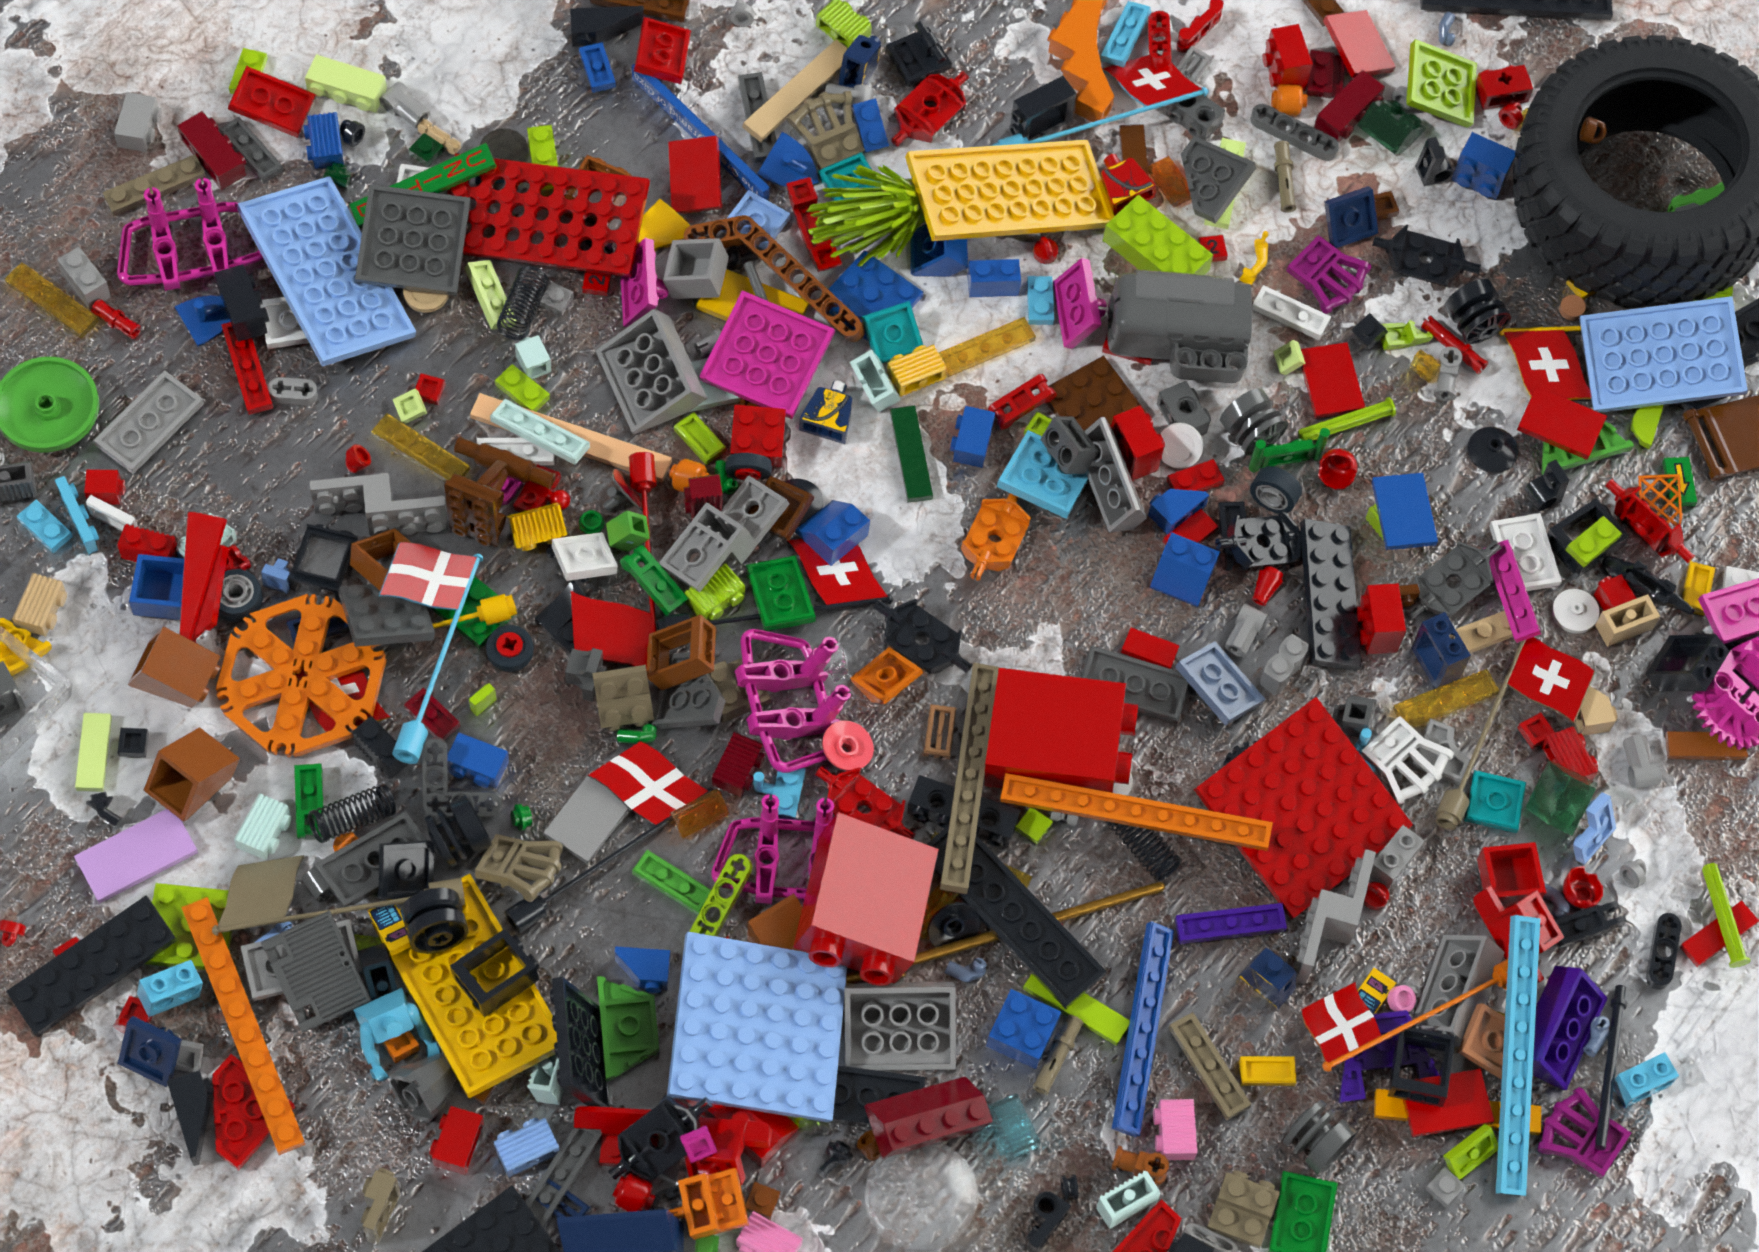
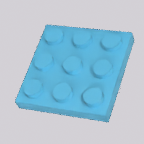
[996,430,1089,519]

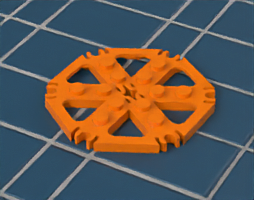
[216,594,387,758]

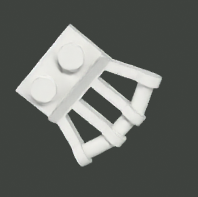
[1361,716,1454,805]

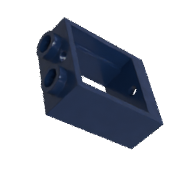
[1411,612,1471,692]

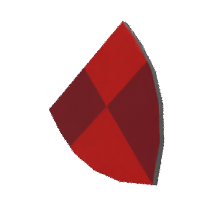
[603,469,650,515]

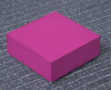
[680,1126,717,1163]

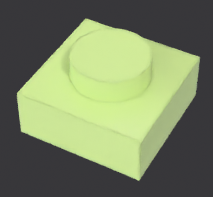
[1273,340,1305,375]
[392,389,427,424]

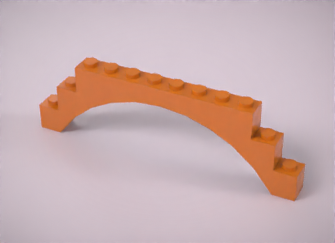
[1047,0,1114,126]

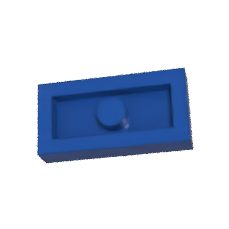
[579,42,616,93]
[851,98,889,153]

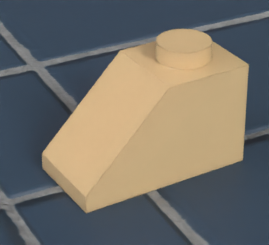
[1575,686,1617,736]

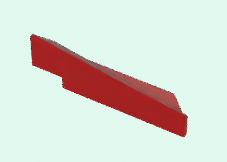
[179,512,229,643]

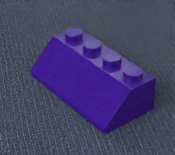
[1532,966,1608,1090]

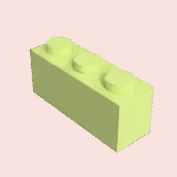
[305,54,387,113]

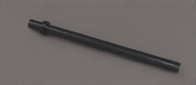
[1595,985,1627,1150]

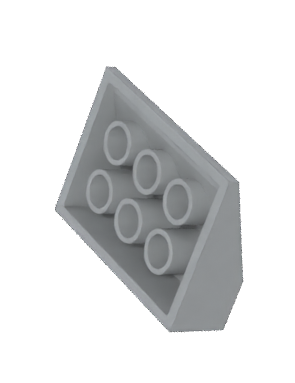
[595,309,708,434]
[843,982,956,1071]

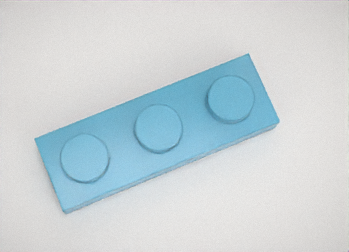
[1101,1,1151,67]
[55,476,99,555]

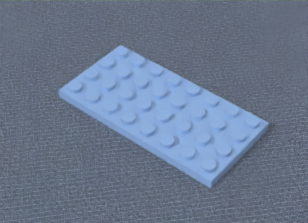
[237,176,416,367]

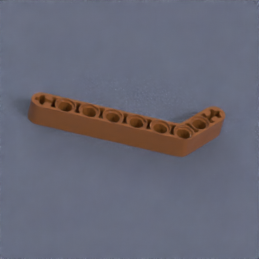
[684,215,865,342]

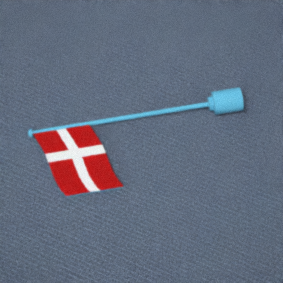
[378,542,483,764]

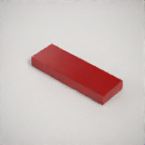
[1680,900,1759,968]

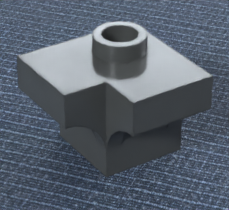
[565,648,607,702]
[1332,695,1377,737]

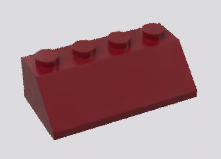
[864,1076,993,1159]

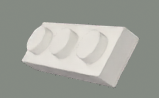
[1252,285,1331,340]
[477,438,555,466]

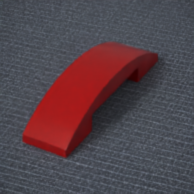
[786,177,842,272]

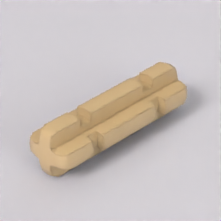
[417,119,461,155]

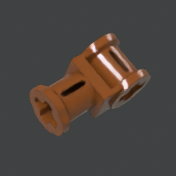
[1111,1145,1169,1186]

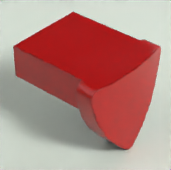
[113,996,153,1034]

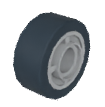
[1250,466,1302,513]
[218,569,263,622]

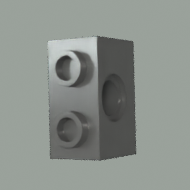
[1157,381,1211,436]

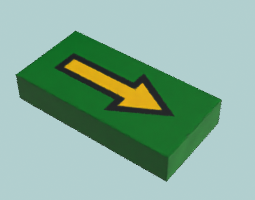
[1662,457,1697,507]

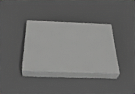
[544,771,630,864]

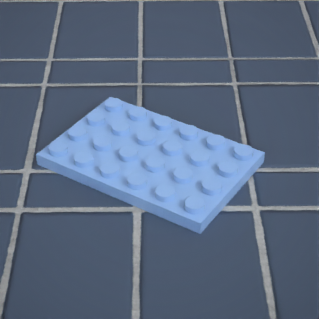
[1579,296,1748,413]

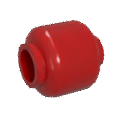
[612,1173,656,1212]

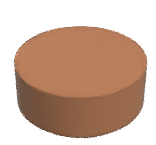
[1559,295,1586,321]

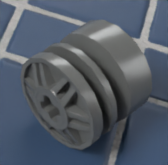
[1220,388,1289,456]
[1283,1100,1358,1175]

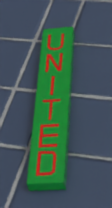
[349,143,497,229]

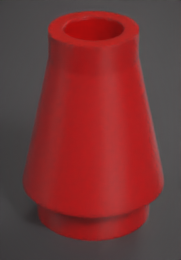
[1252,566,1283,606]

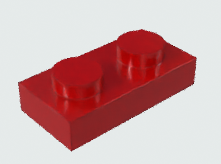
[1167,459,1225,491]

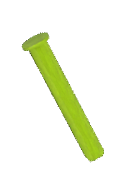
[1298,397,1396,441]
[1702,863,1751,968]

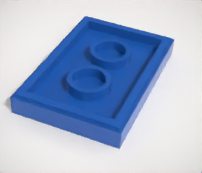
[1371,473,1438,550]

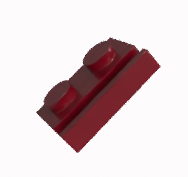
[1306,50,1345,98]

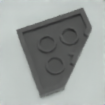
[1181,136,1256,224]
[651,652,726,729]

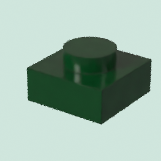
[408,133,444,167]

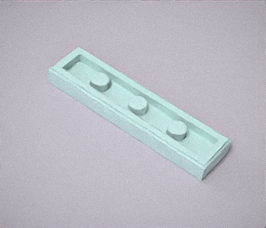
[490,399,590,465]

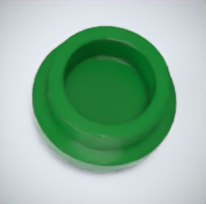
[579,510,605,534]
[510,804,532,831]

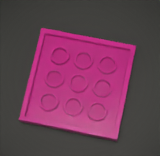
[699,290,835,419]

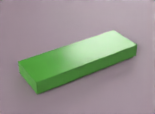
[632,850,711,915]

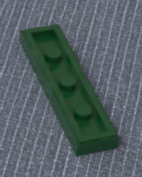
[890,405,933,503]

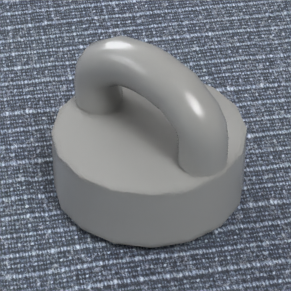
[730,0,755,27]
[1392,86,1412,111]
[1619,859,1646,889]

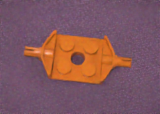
[961,493,1031,581]

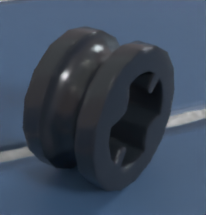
[1061,1174,1078,1201]

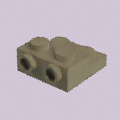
[708,658,771,723]
[592,665,654,731]
[361,1168,401,1245]
[1207,1170,1280,1249]

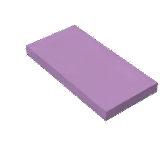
[74,809,198,904]

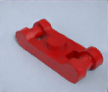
[1176,0,1224,53]
[988,374,1057,430]

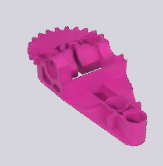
[1692,636,1759,750]

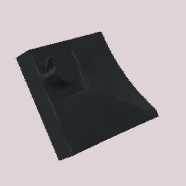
[535,580,587,656]

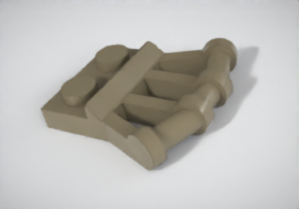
[786,91,865,170]
[475,834,563,902]

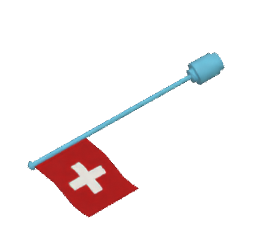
[992,53,1208,146]

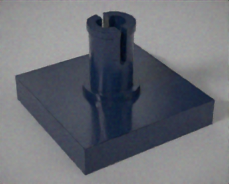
[1324,186,1379,248]
[117,1016,182,1087]

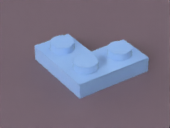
[1573,792,1616,865]

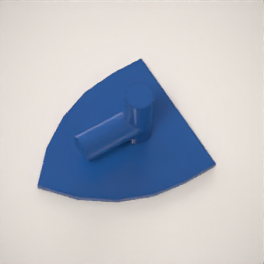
[757,132,819,187]
[175,295,230,346]

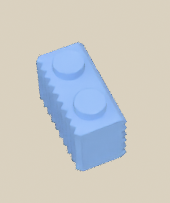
[493,1118,559,1177]

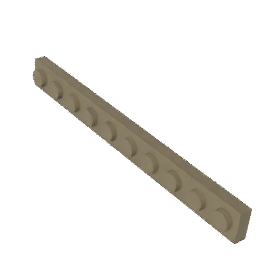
[940,662,999,894]

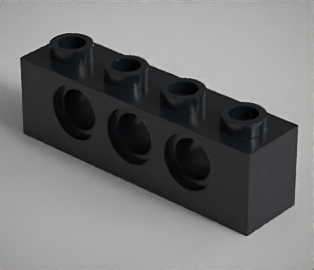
[907,775,1021,848]

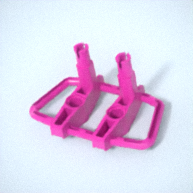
[117,178,264,292]
[734,629,851,773]
[711,794,834,905]

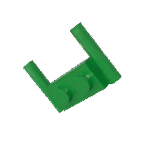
[1249,428,1330,473]

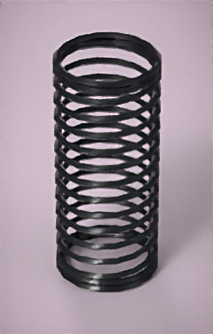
[497,266,548,340]
[308,783,396,843]
[1105,821,1182,882]

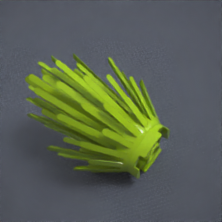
[807,165,926,267]

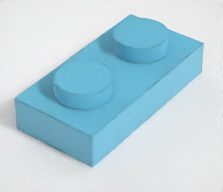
[1027,276,1054,325]
[17,500,73,553]

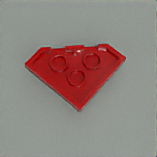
[212,1054,295,1171]

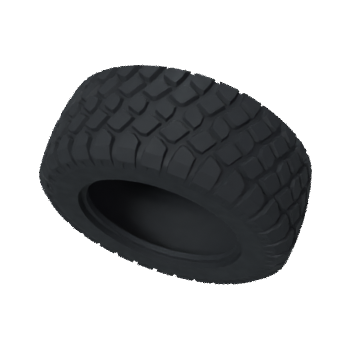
[1513,35,1759,307]

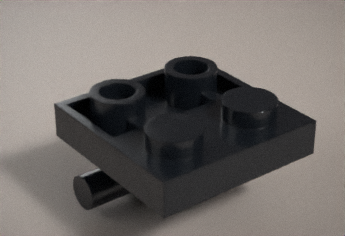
[886,21,952,87]

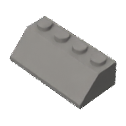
[1084,417,1147,533]
[1413,935,1505,1047]

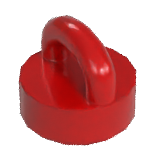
[1498,102,1523,130]
[1033,236,1059,264]
[345,444,371,473]
[1363,882,1390,910]
[0,920,26,947]

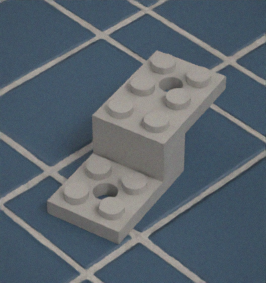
[310,473,448,536]
[659,476,790,593]
[1293,849,1376,984]

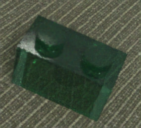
[1525,760,1598,836]

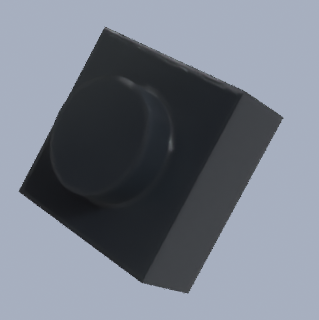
[1352,313,1388,349]
[117,728,149,758]

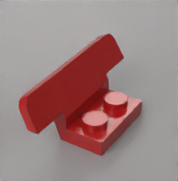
[1473,886,1564,983]
[574,1106,660,1167]
[684,1117,772,1186]

